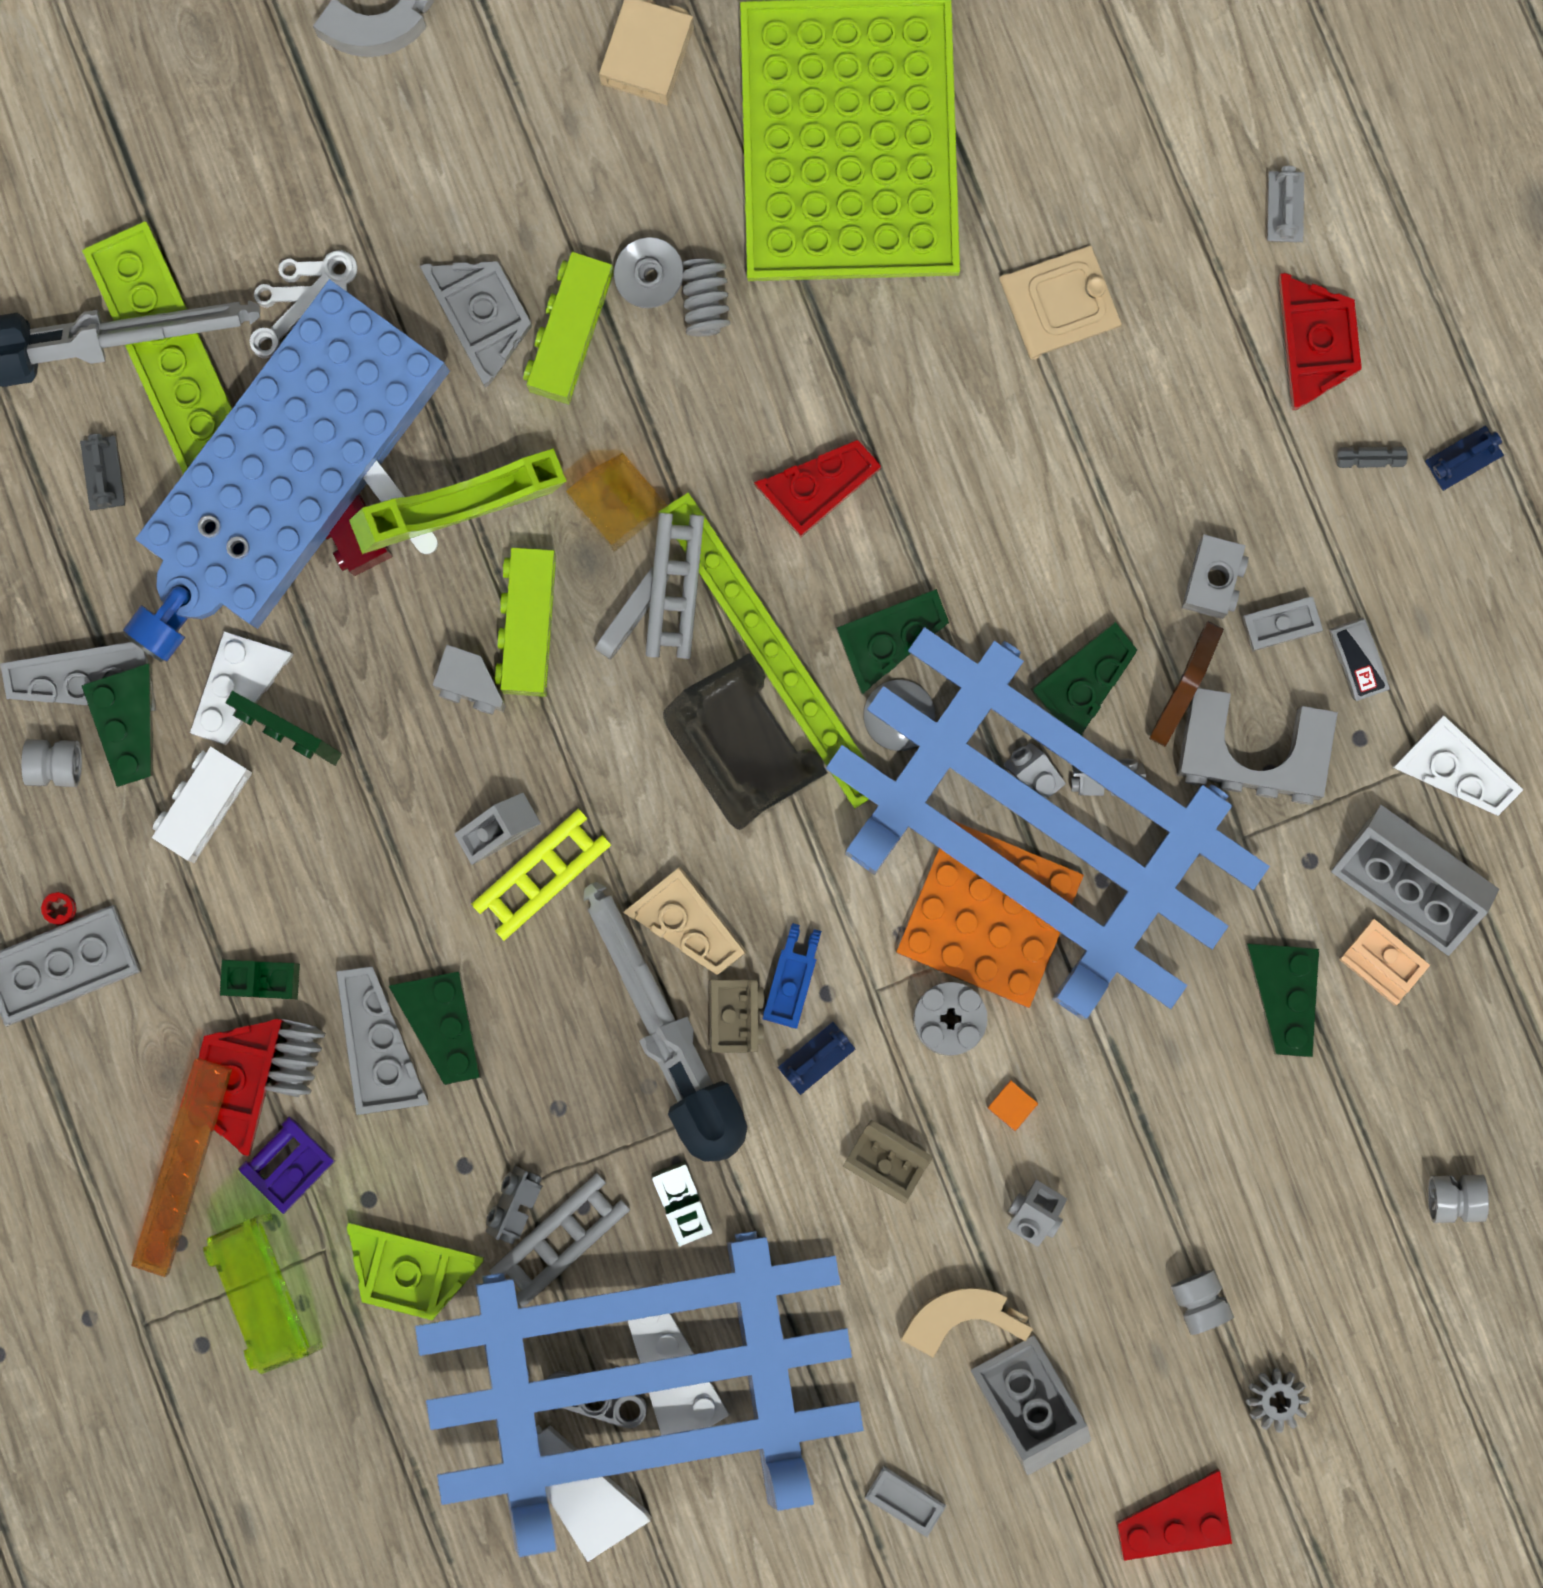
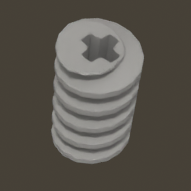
[682,259,730,337]
[264,1018,326,1097]

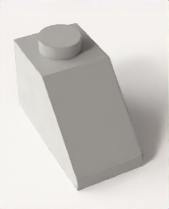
[454,793,541,865]

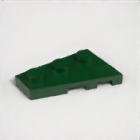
[836,589,949,694]
[1030,622,1137,736]
[81,662,153,787]
[225,691,342,766]

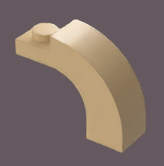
[900,1287,1033,1358]

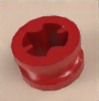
[41,892,77,925]

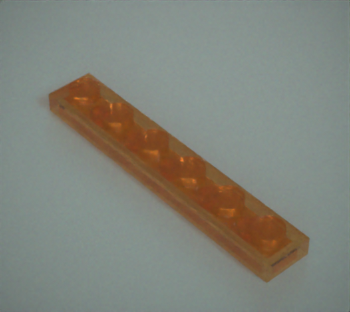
[131,1058,232,1277]

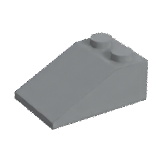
[971,1336,1091,1476]

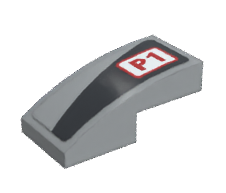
[1329,618,1390,701]

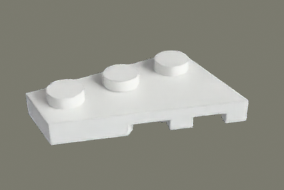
[190,632,293,745]
[1393,715,1523,816]

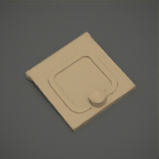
[999,246,1122,360]

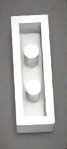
[152,746,252,863]

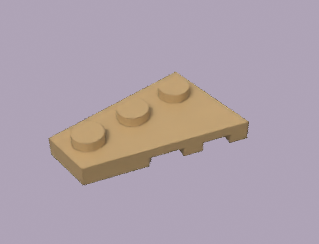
[623,867,747,975]

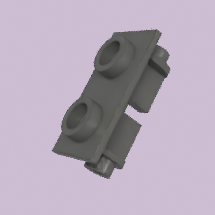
[80,434,125,511]
[485,1165,543,1244]

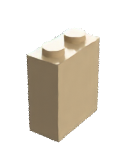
[599,0,694,106]

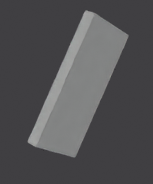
[0,905,141,1027]

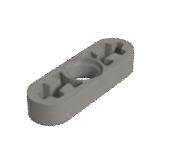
[595,566,670,659]

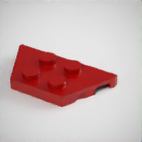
[1278,273,1362,410]
[186,1019,284,1156]

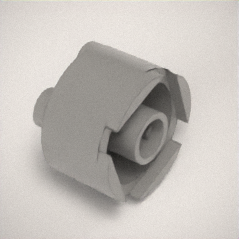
[913,982,987,1056]

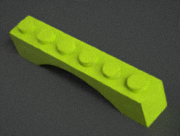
[349,448,567,554]

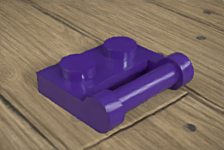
[238,1116,335,1214]

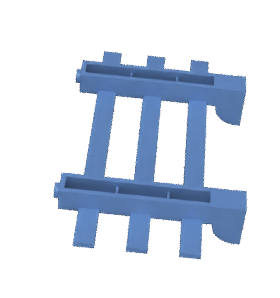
[825,627,1270,1020]
[415,1231,864,1557]

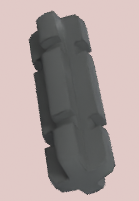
[1336,447,1408,468]

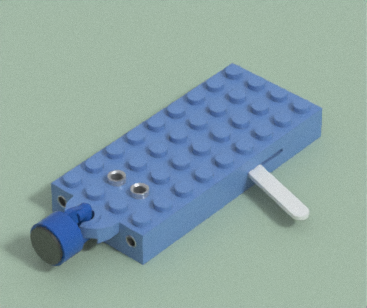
[123,279,450,663]

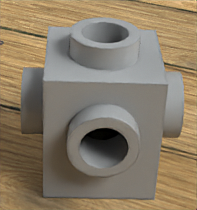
[1007,1180,1067,1247]

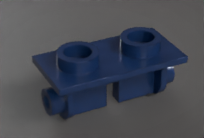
[1425,425,1504,491]
[777,1022,856,1095]

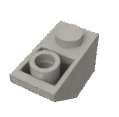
[433,645,506,715]

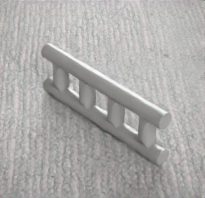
[645,513,704,659]
[489,1172,630,1308]

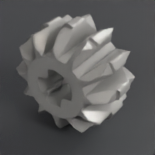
[1246,1369,1310,1433]

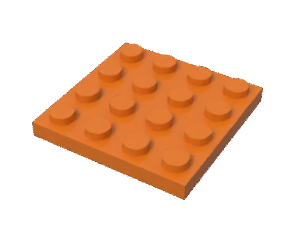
[896,820,1084,1008]

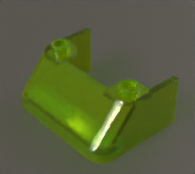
[203,1213,324,1375]

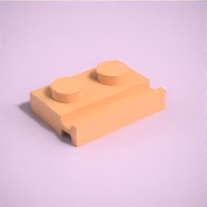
[1339,919,1430,1006]

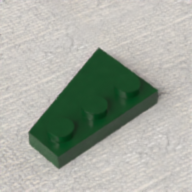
[1245,943,1319,1057]
[389,971,481,1085]

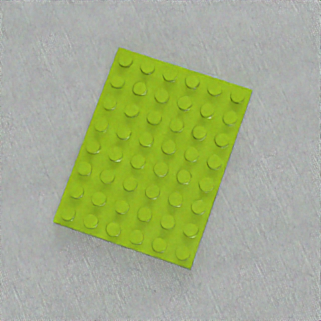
[740,0,960,281]

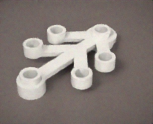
[250,250,357,359]

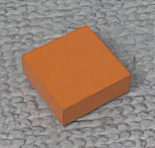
[987,1080,1038,1131]

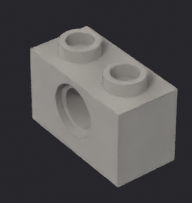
[1182,534,1249,619]

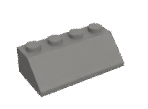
[1331,805,1499,956]

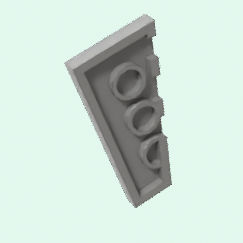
[0,642,156,711]

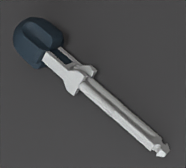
[0,301,260,387]
[583,882,747,1162]

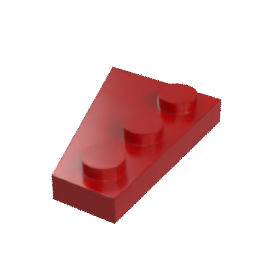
[754,440,881,538]
[1116,1469,1232,1561]

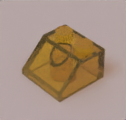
[566,453,668,552]

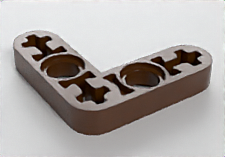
[1149,621,1224,747]

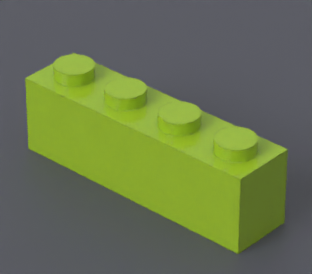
[523,252,614,405]
[495,548,557,697]

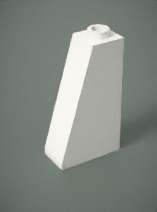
[536,1425,651,1562]

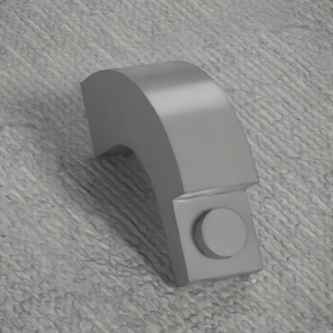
[313,0,434,57]

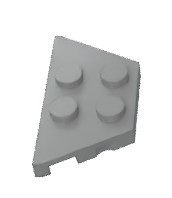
[420,261,532,387]

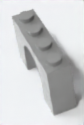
[1177,688,1338,805]

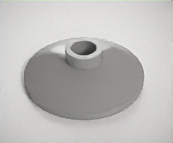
[614,237,684,308]
[864,680,935,751]

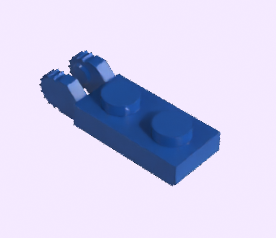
[762,923,822,1029]

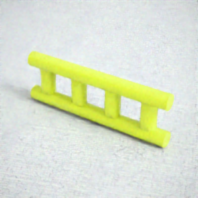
[471,808,611,941]

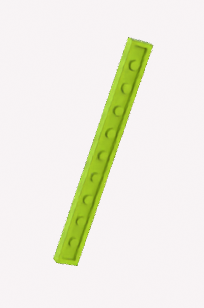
[659,492,869,810]

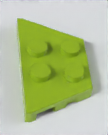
[347,1222,485,1320]

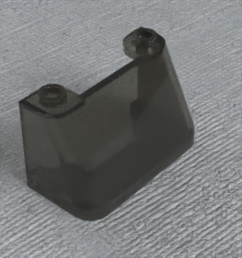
[663,653,828,830]

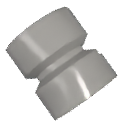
[21,739,82,787]
[1428,1175,1489,1223]
[1171,1269,1234,1335]

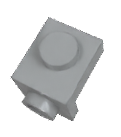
[1004,743,1066,799]

